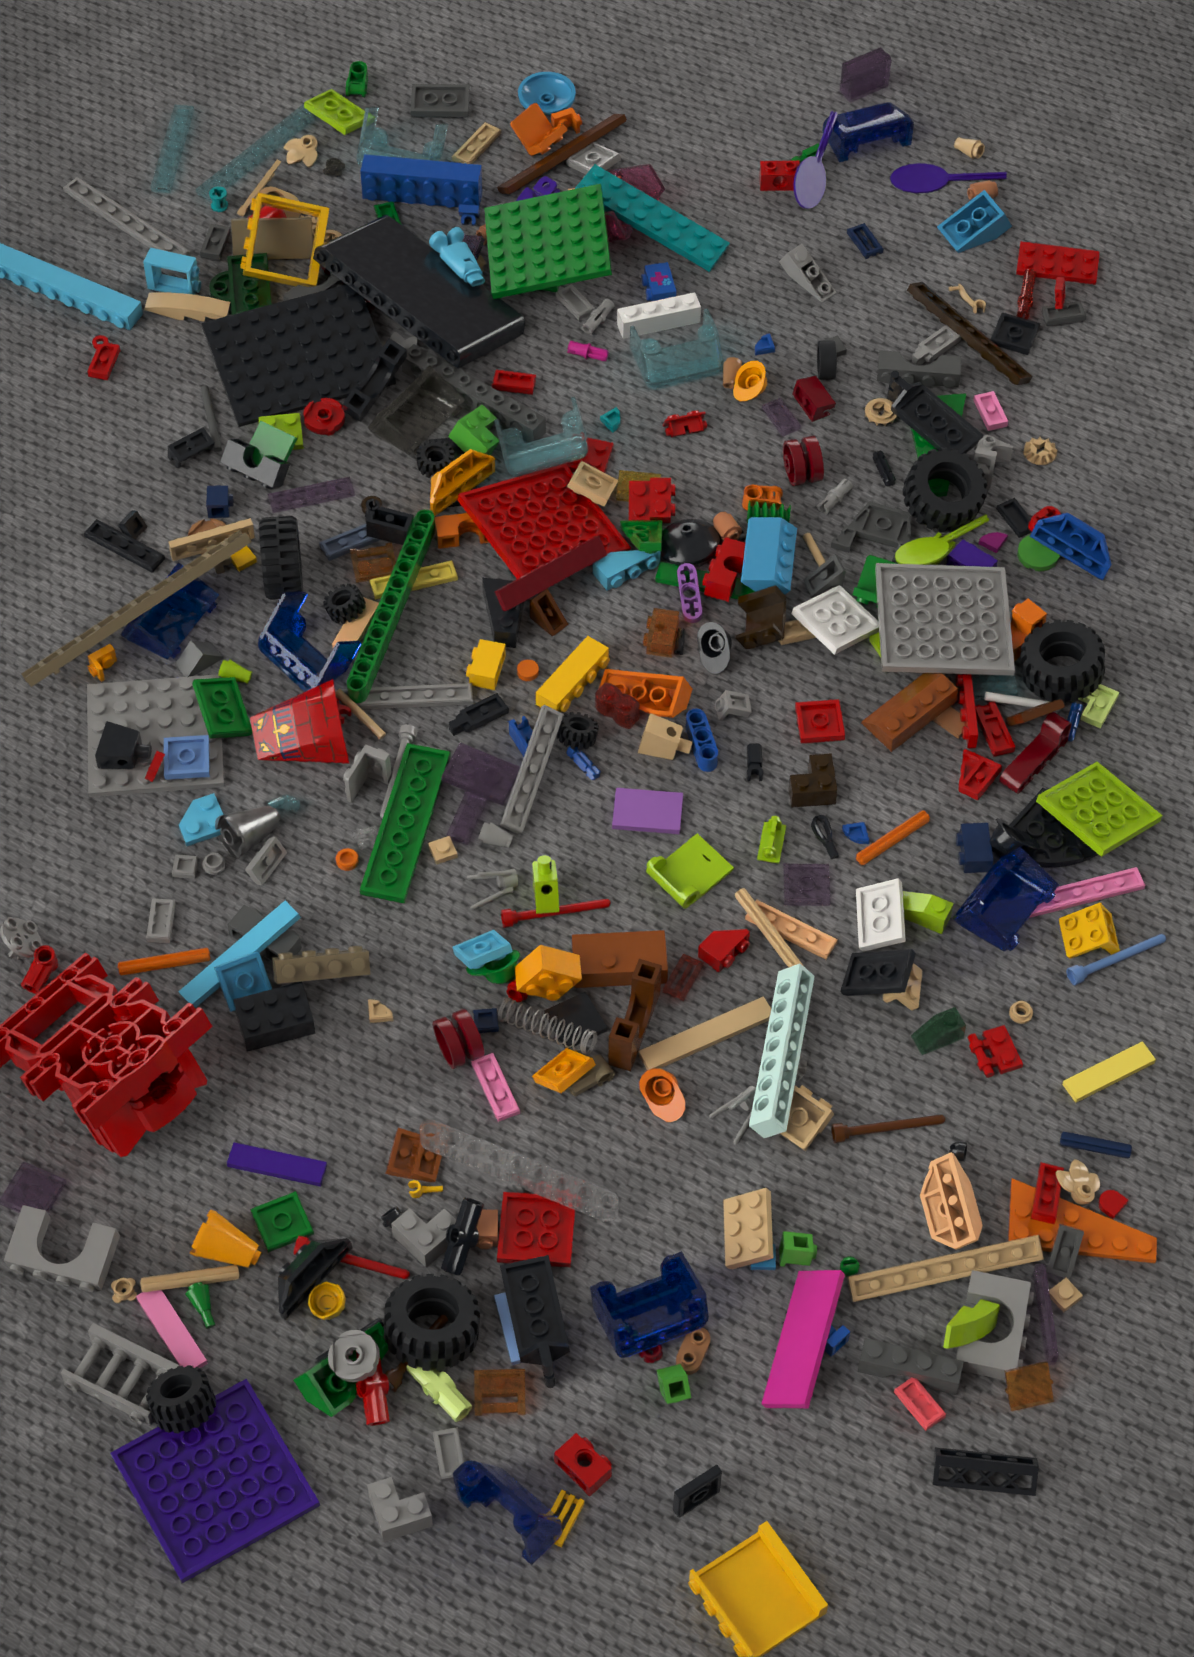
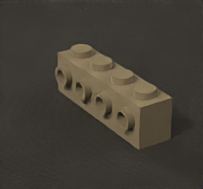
[272,946,371,984]

